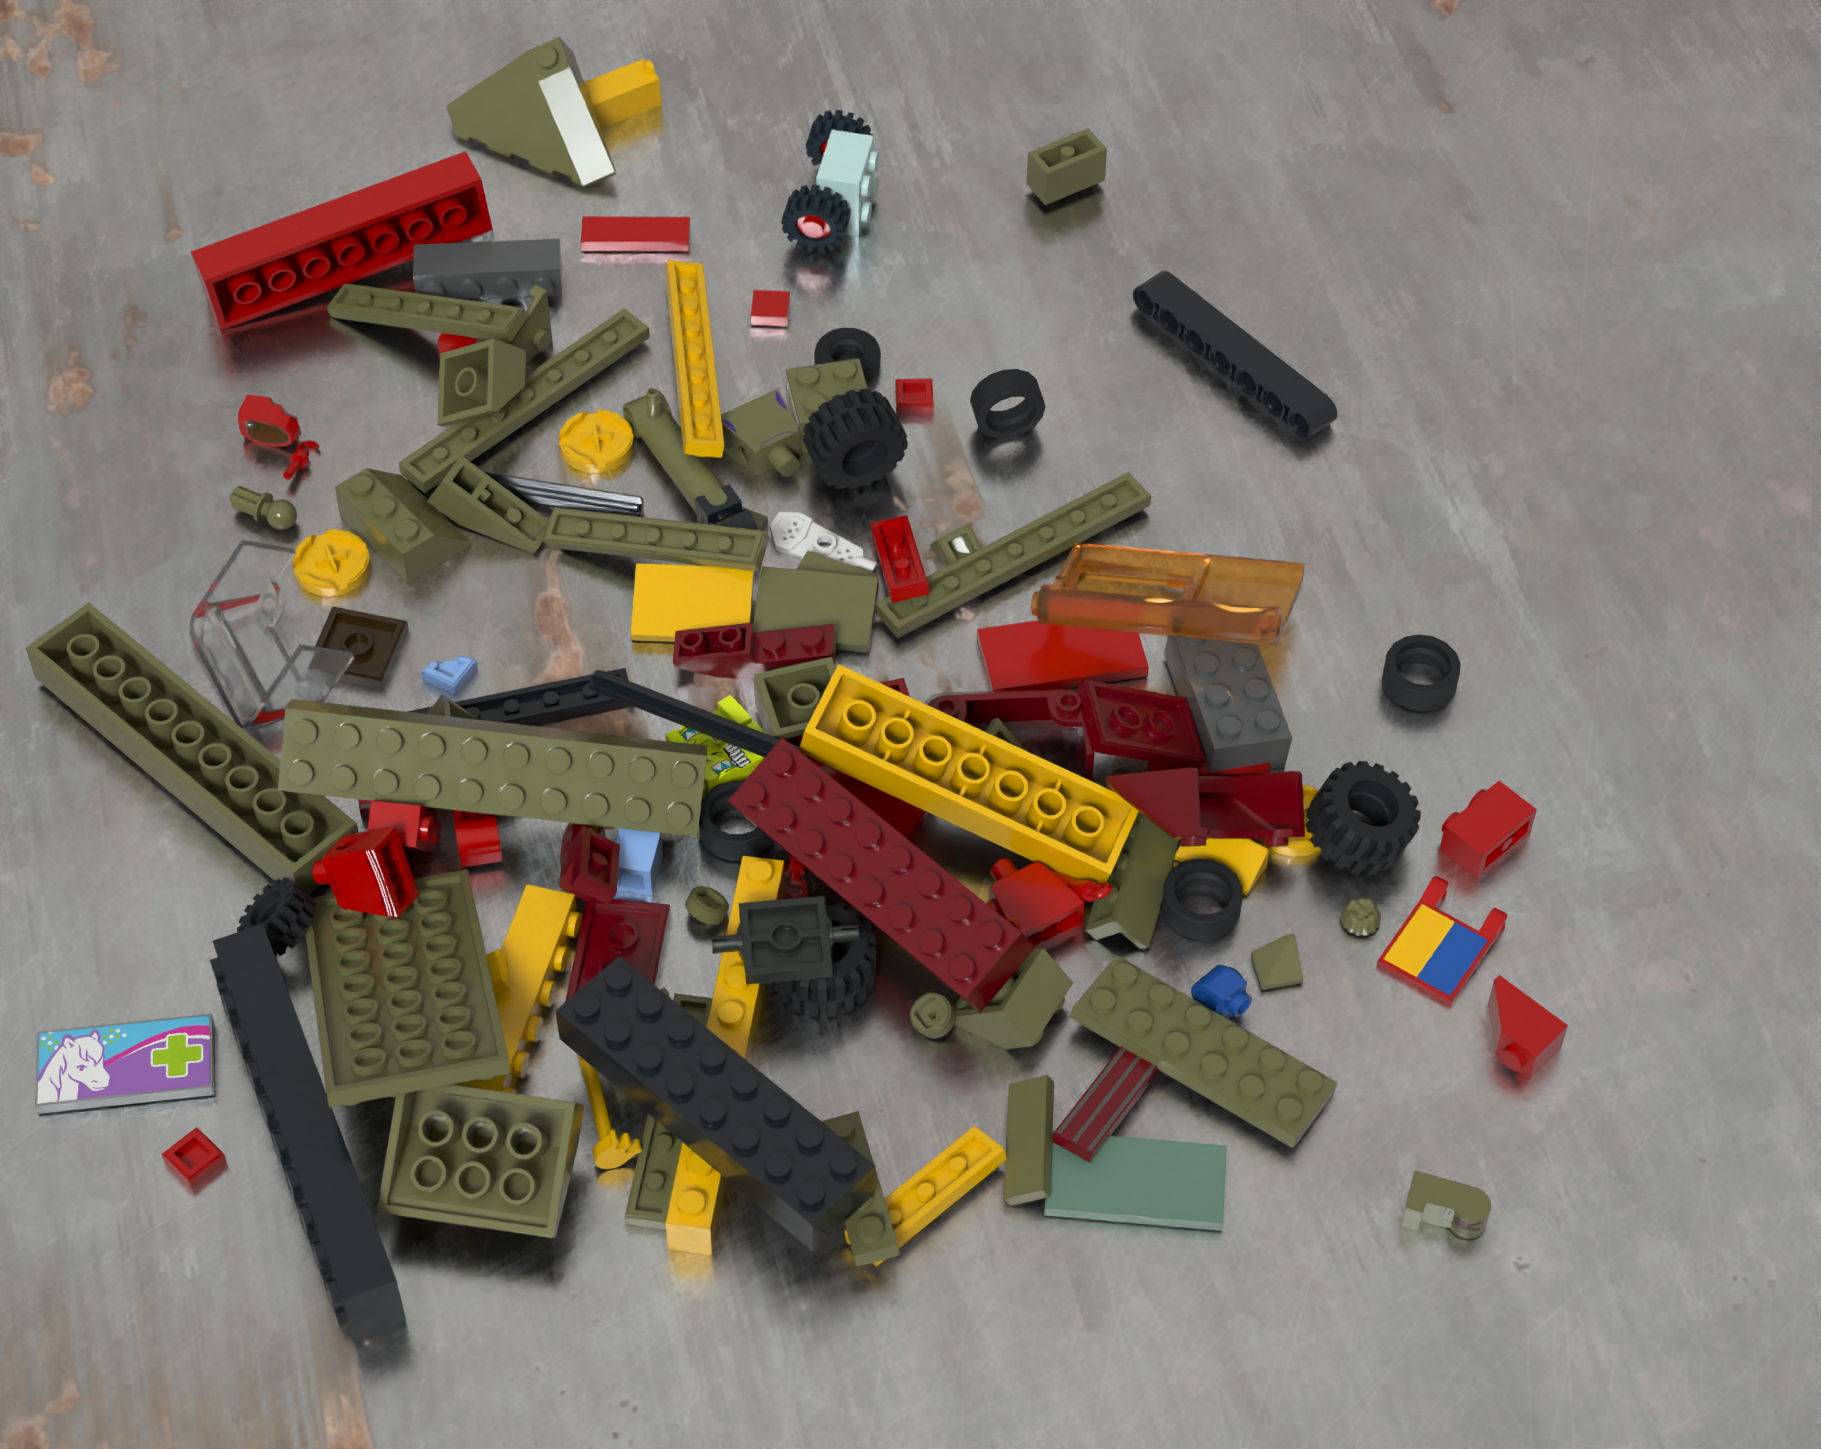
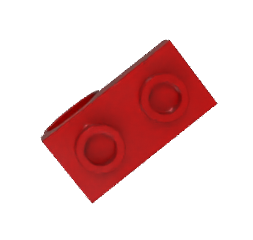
[453,810,503,868]

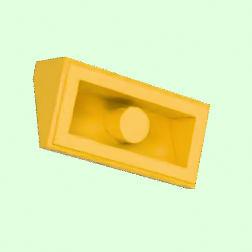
[1175,839,1269,895]

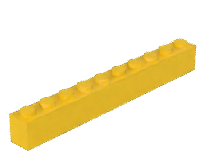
[665,856,785,1255]

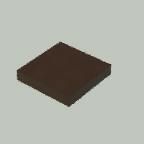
[306,606,409,690]

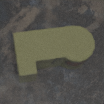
[1400,1170,1491,1239]

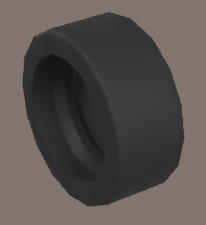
[970,369,1046,439]
[1382,634,1461,712]
[699,781,773,861]
[1162,859,1243,941]

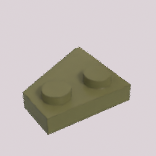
[505,284,552,368]

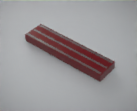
[1052,1046,1160,1163]

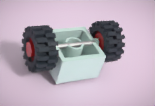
[781,110,879,253]

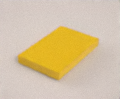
[631,563,754,642]

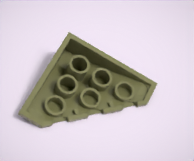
[446,37,617,188]

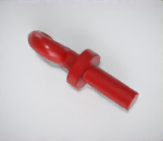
[283,440,320,480]
[784,854,809,899]

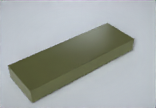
[1004,1075,1054,1206]

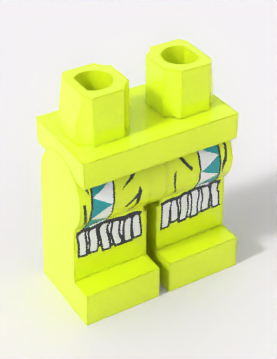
[665,694,767,800]

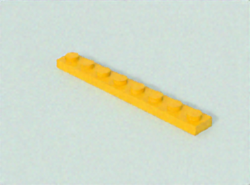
[665,260,724,458]

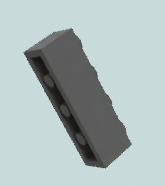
[413,239,562,300]

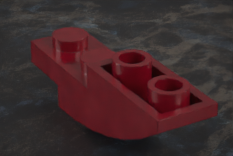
[673,623,837,680]

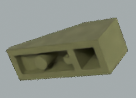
[427,456,549,554]

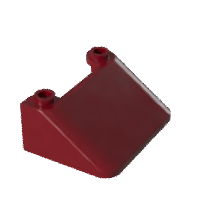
[1106,767,1305,847]

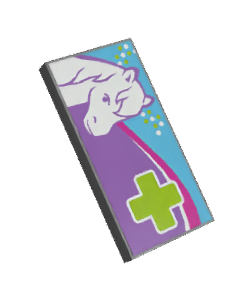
[35,1014,215,1114]

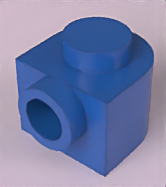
[1191,965,1252,1020]

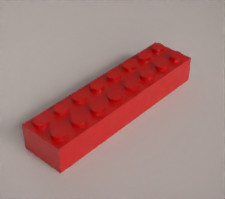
[191,151,493,331]

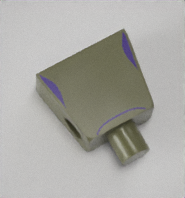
[721,389,801,477]

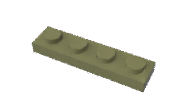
[821,1111,900,1267]

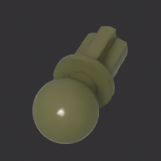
[229,486,297,530]

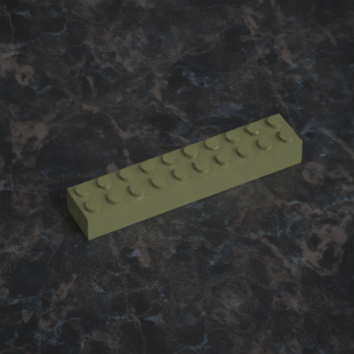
[26,603,359,894]
[278,699,707,837]

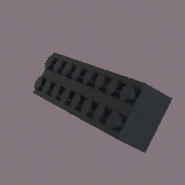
[555,956,876,1252]

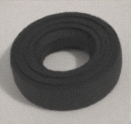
[814,328,881,383]

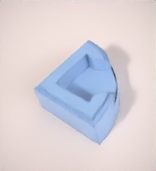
[421,656,478,696]

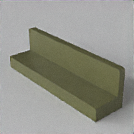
[1085,812,1179,949]

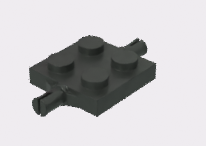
[711,896,859,985]

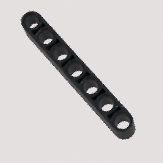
[1133,271,1338,440]

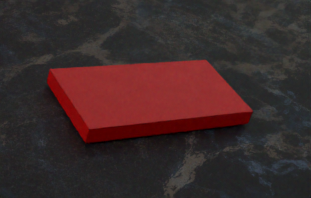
[977,607,1149,691]

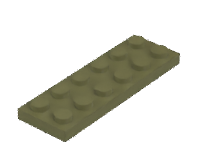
[1070,955,1338,1148]

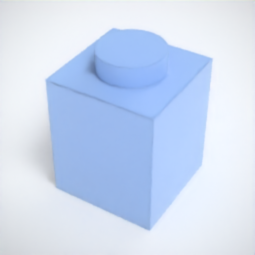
[616,828,663,896]

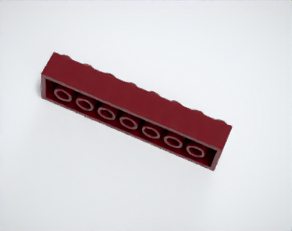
[728,738,1036,1013]

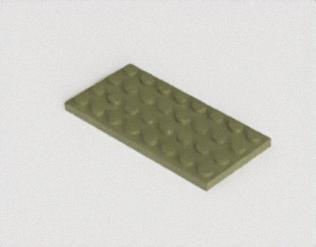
[305,869,511,1108]

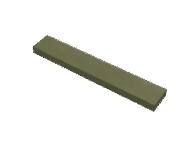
[326,283,528,343]
[543,507,770,572]
[624,993,713,1230]

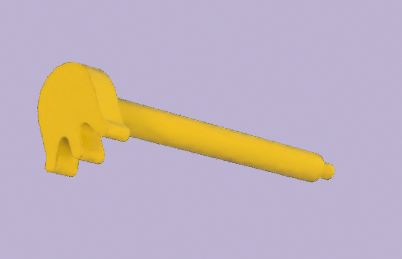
[578,1055,642,1169]

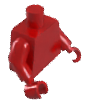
[986,858,1112,949]

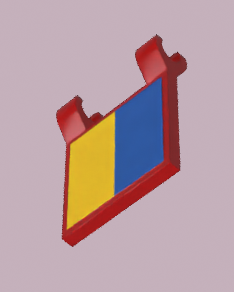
[1377,876,1508,1005]

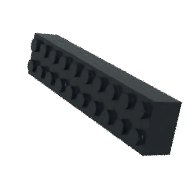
[209,924,407,1343]

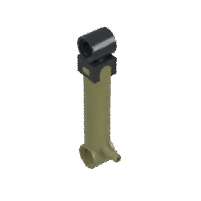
[623,388,759,530]

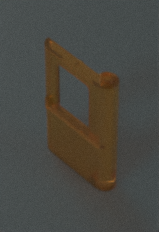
[1031,543,1305,647]

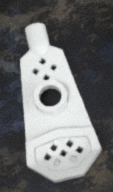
[769,512,879,573]

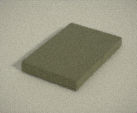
[753,566,879,653]

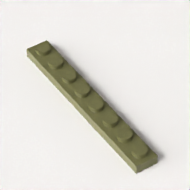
[398,308,650,493]
[876,472,1151,638]

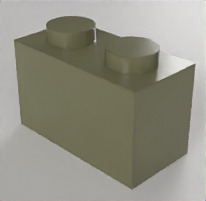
[1026,128,1107,205]

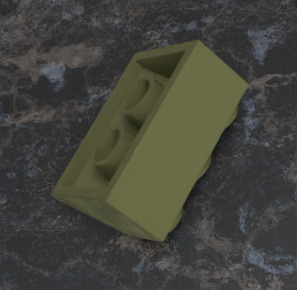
[335,468,470,584]

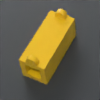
[584,59,662,129]

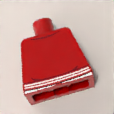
[312,827,419,918]

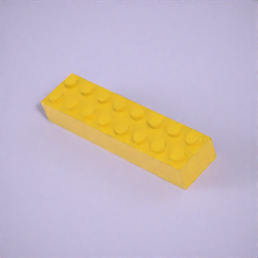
[799,664,1139,884]

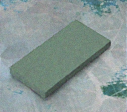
[1044,1131,1227,1231]

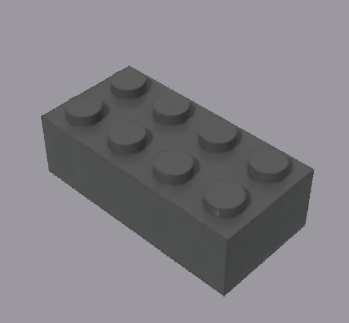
[1164,614,1292,773]

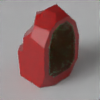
[238,394,301,447]

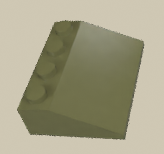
[377,1085,584,1238]

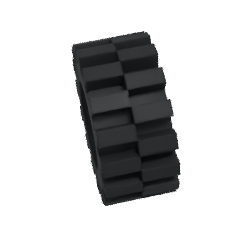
[237,878,317,958]

